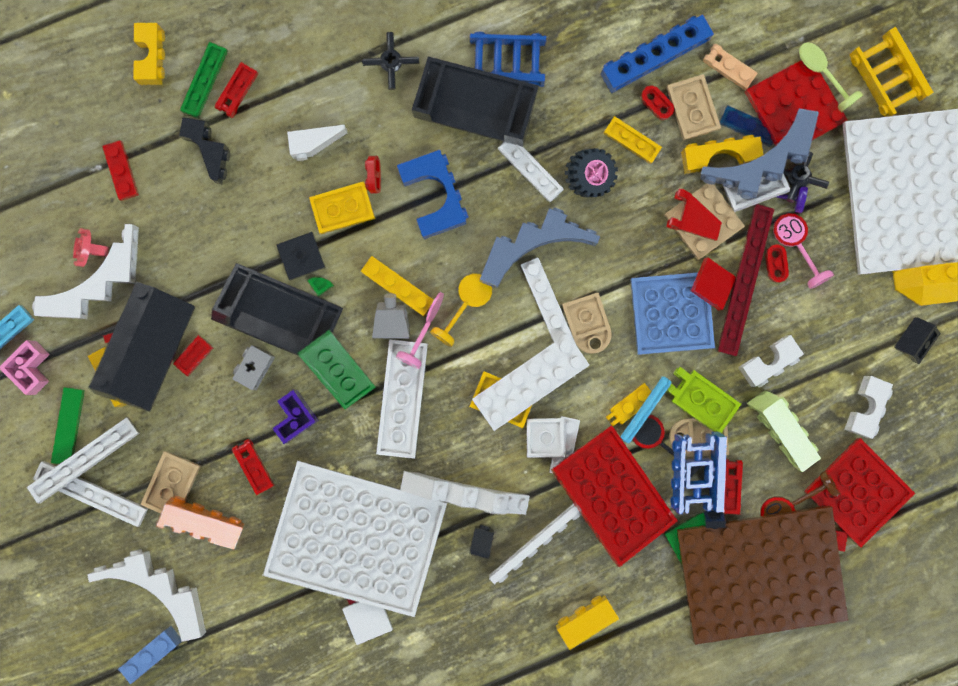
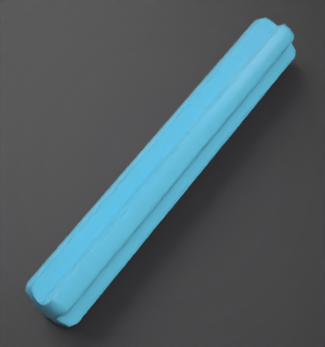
[620,376,672,443]

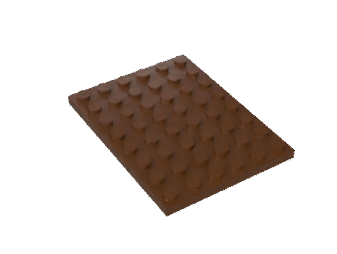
[677,505,848,645]

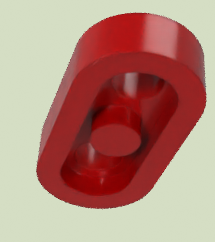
[641,86,674,120]
[365,155,381,194]
[765,244,789,283]

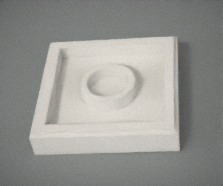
[527,418,566,457]
[342,602,393,645]

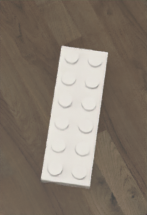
[472,333,589,431]
[376,339,428,459]

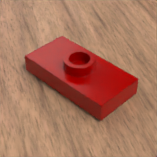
[173,335,214,377]

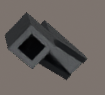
[179,117,230,185]

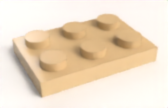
[666,74,721,141]
[140,451,201,514]

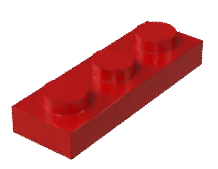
[102,140,139,201]

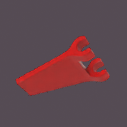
[666,188,722,241]

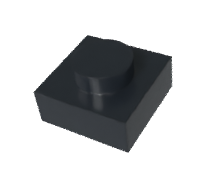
[704,511,726,529]

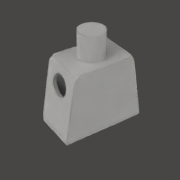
[372,293,410,339]

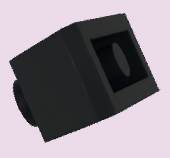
[469,524,494,559]

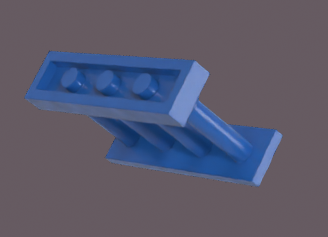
[470,32,546,87]

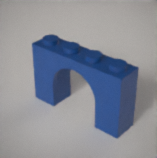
[397,150,469,239]

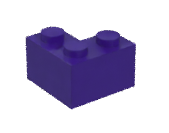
[272,390,319,444]

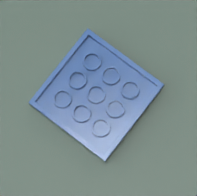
[630,273,715,355]

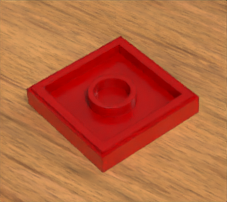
[691,257,736,310]

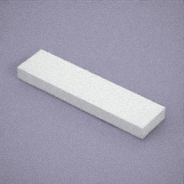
[498,142,564,203]

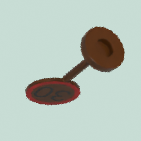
[760,470,841,516]

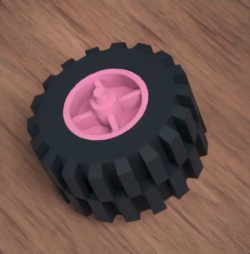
[565,148,618,197]

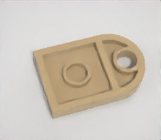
[562,292,611,354]
[669,418,729,457]

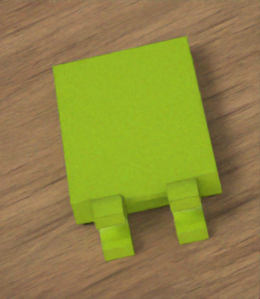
[666,367,741,433]

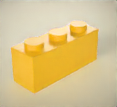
[556,595,619,650]

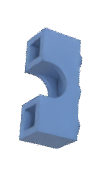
[119,626,182,684]

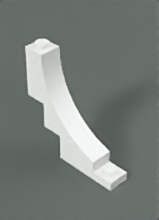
[32,224,139,319]

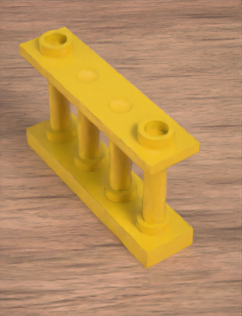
[849,27,934,117]

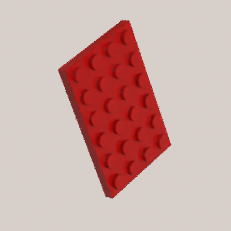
[551,425,678,567]

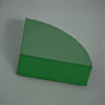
[307,277,334,296]

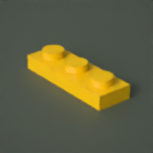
[603,116,662,164]

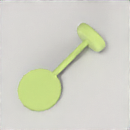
[799,42,863,112]

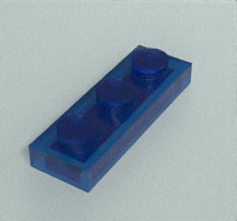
[719,105,773,147]

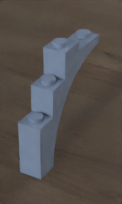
[701,109,819,199]
[479,208,600,289]

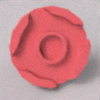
[73,228,109,267]

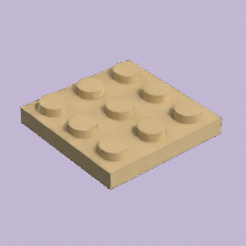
[664,184,745,261]

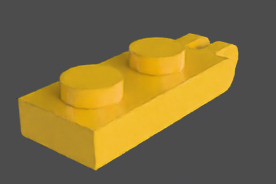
[606,383,651,426]

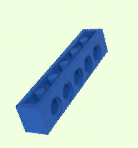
[600,15,714,94]

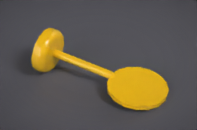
[430,274,492,347]

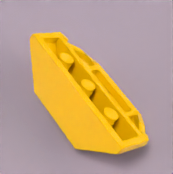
[893,262,958,306]

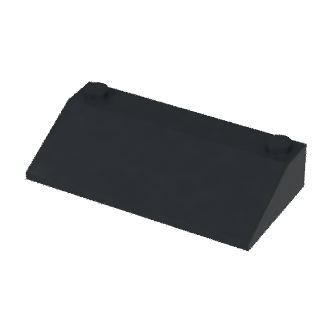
[412,56,539,147]
[211,263,343,356]
[88,282,196,412]

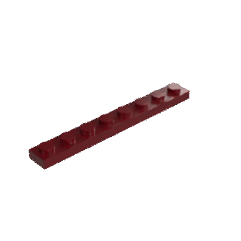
[717,204,775,356]

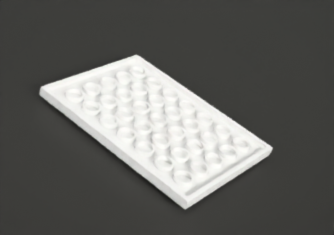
[843,109,958,275]
[263,461,447,617]

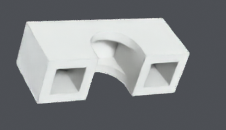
[738,335,804,387]
[844,376,893,439]

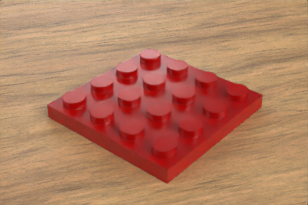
[744,60,848,146]
[804,438,915,548]

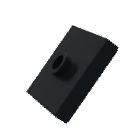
[276,232,326,281]

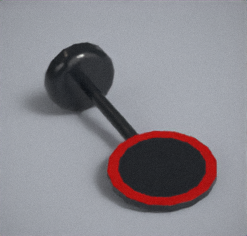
[632,415,702,479]

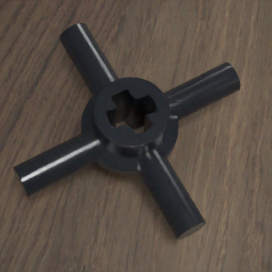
[362,32,420,90]
[783,151,830,203]

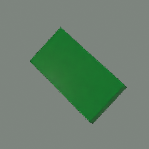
[298,330,375,410]

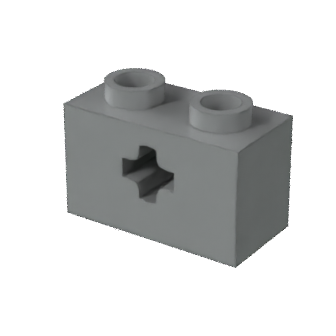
[232,345,275,390]

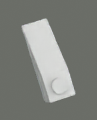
[287,125,347,161]

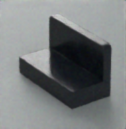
[894,317,941,364]

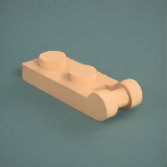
[703,44,758,90]

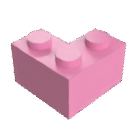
[0,340,50,395]

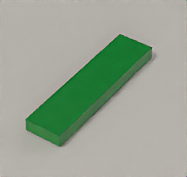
[180,42,228,119]
[51,387,85,464]

